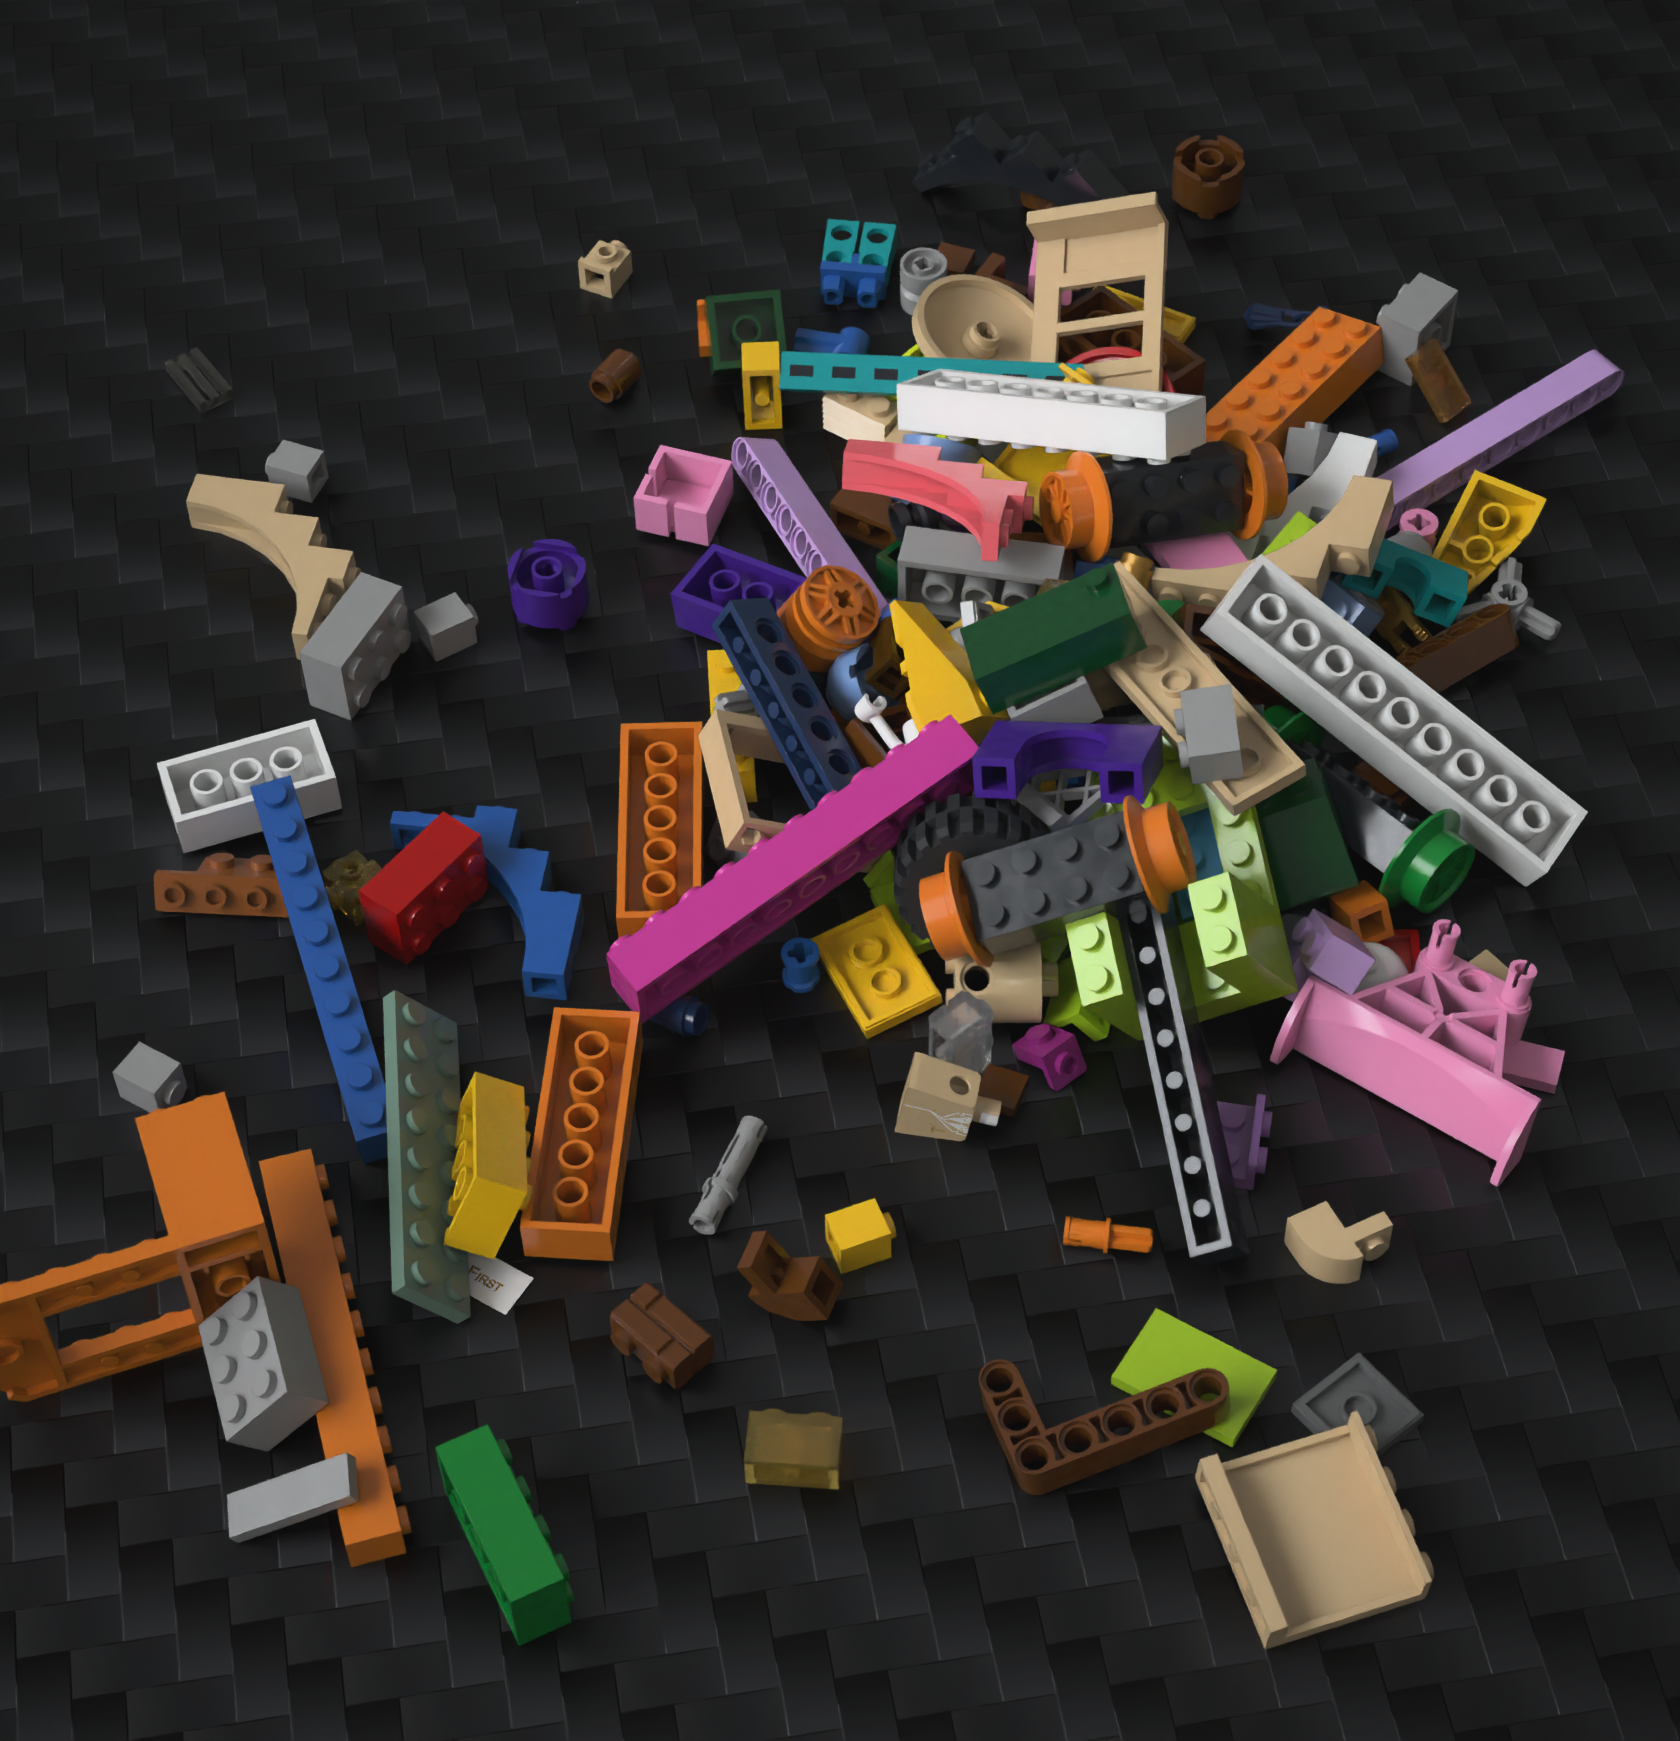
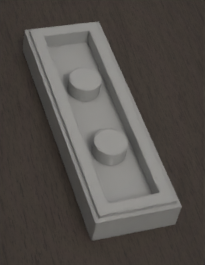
[227,1452,359,1543]

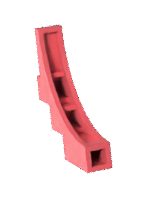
[842,439,1034,562]

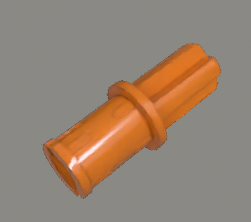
[1063,1216,1154,1254]

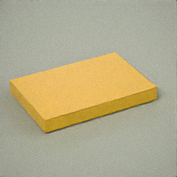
[810,904,943,1039]

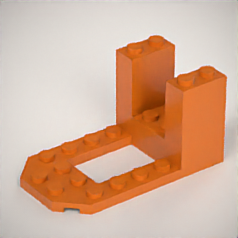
[0,1092,281,1402]

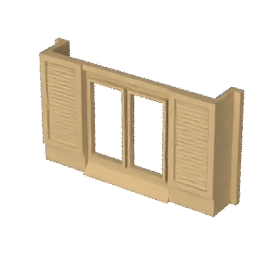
[1026,191,1169,392]

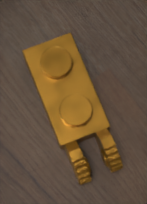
[1374,586,1433,655]

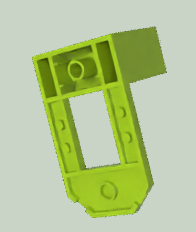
[1065,735,1299,1041]

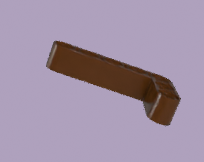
[1394,603,1520,693]
[978,1359,1231,1495]

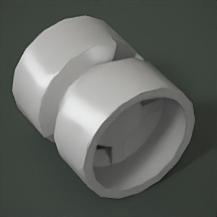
[900,248,947,315]

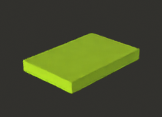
[1111,1308,1277,1448]

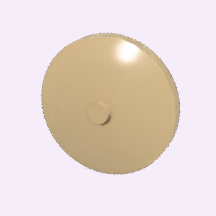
[912,274,1034,362]

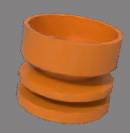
[776,565,880,673]

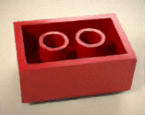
[359,811,489,966]

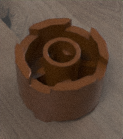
[1172,135,1245,219]

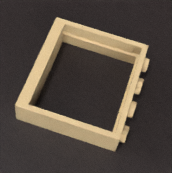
[698,709,884,873]

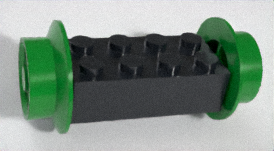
[1264,705,1475,914]

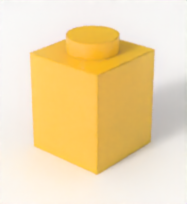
[825,1198,896,1274]

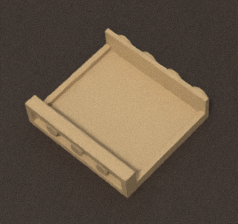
[1195,1411,1434,1650]

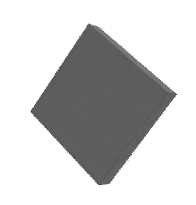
[1291,1352,1424,1457]

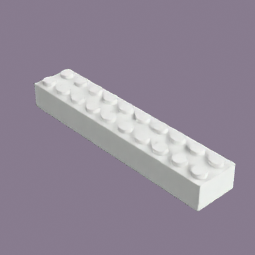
[1200,554,1588,887]

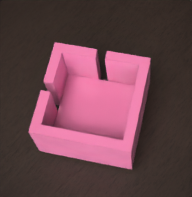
[634,445,734,546]

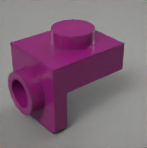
[1012,1022,1087,1091]

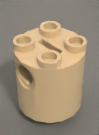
[945,942,1058,1024]

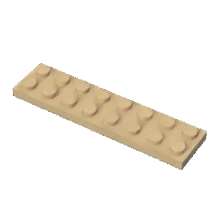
[1103,561,1306,817]

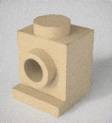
[578,240,633,299]

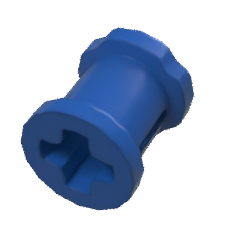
[781,937,820,993]

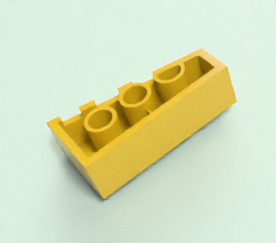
[443,1072,532,1260]

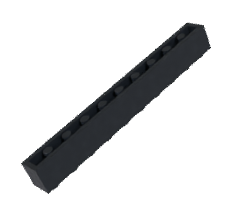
[1118,894,1250,1266]

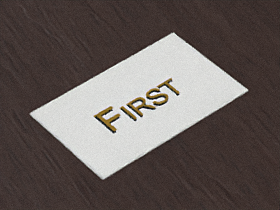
[468,1252,534,1315]

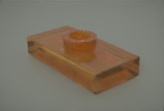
[1404,338,1472,423]

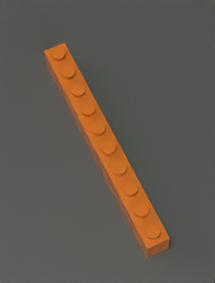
[259,1149,412,1567]

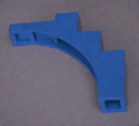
[390,805,585,1000]

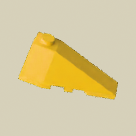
[1409,470,1547,605]

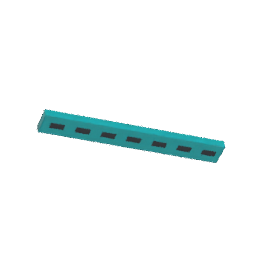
[779,351,1084,396]

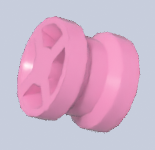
[1399,508,1439,551]

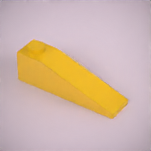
[889,600,1010,744]

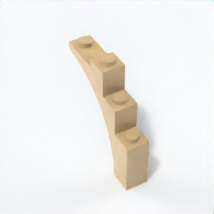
[186,474,361,660]
[1151,475,1394,607]

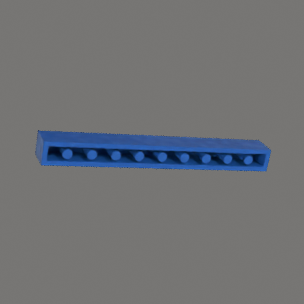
[250,775,388,1164]

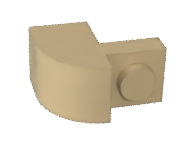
[1284,1201,1393,1284]

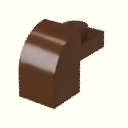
[737,1231,843,1321]

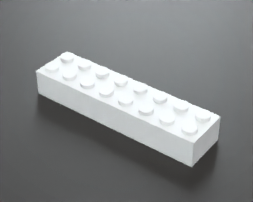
[897,369,1206,465]

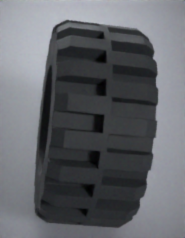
[894,792,1046,948]

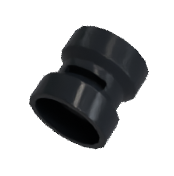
[888,502,939,542]

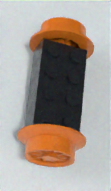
[1039,430,1288,563]
[919,795,1197,968]

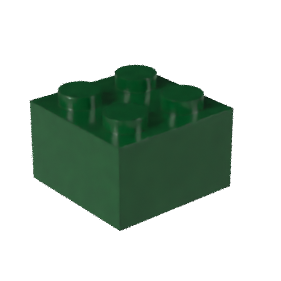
[704,289,787,377]

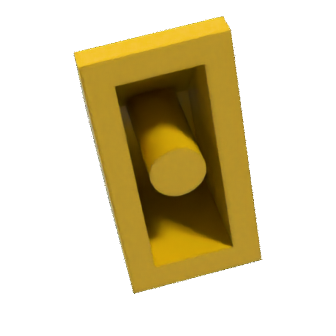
[741,341,782,430]

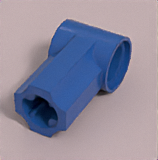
[793,327,871,355]

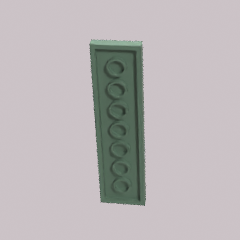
[383,990,471,1324]

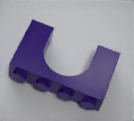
[972,720,1163,804]

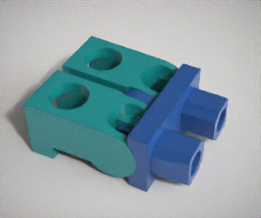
[820,219,897,308]

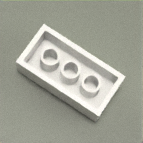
[157,719,342,853]

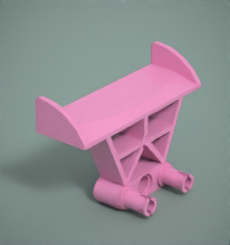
[1270,919,1541,1187]

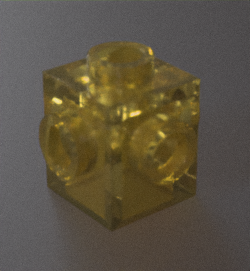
[322,849,381,926]

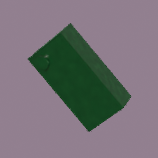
[960,562,1148,714]

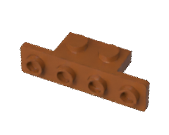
[154,853,289,918]

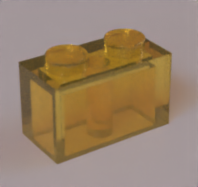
[744,1409,843,1489]

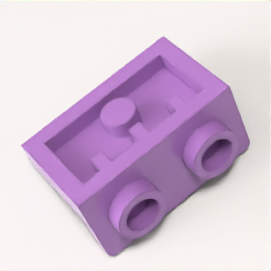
[1217,1094,1273,1190]

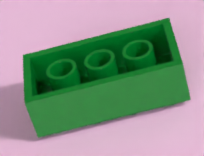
[435,1424,575,1646]

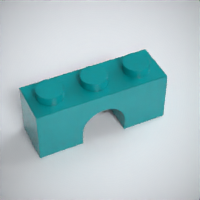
[1341,538,1468,628]

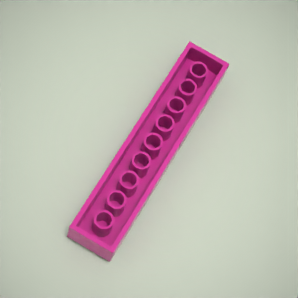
[606,714,979,1024]

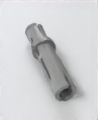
[689,1115,768,1235]

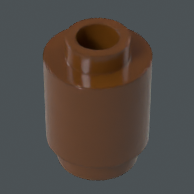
[589,349,642,403]

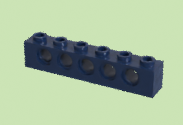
[711,597,862,811]

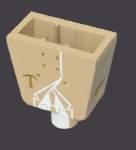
[895,1052,1002,1141]

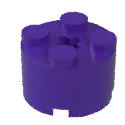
[508,539,590,630]

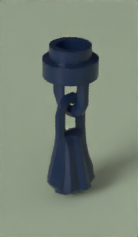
[1244,303,1334,330]

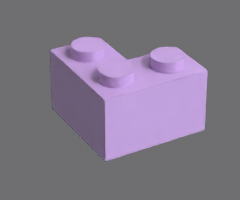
[1282,908,1376,1003]

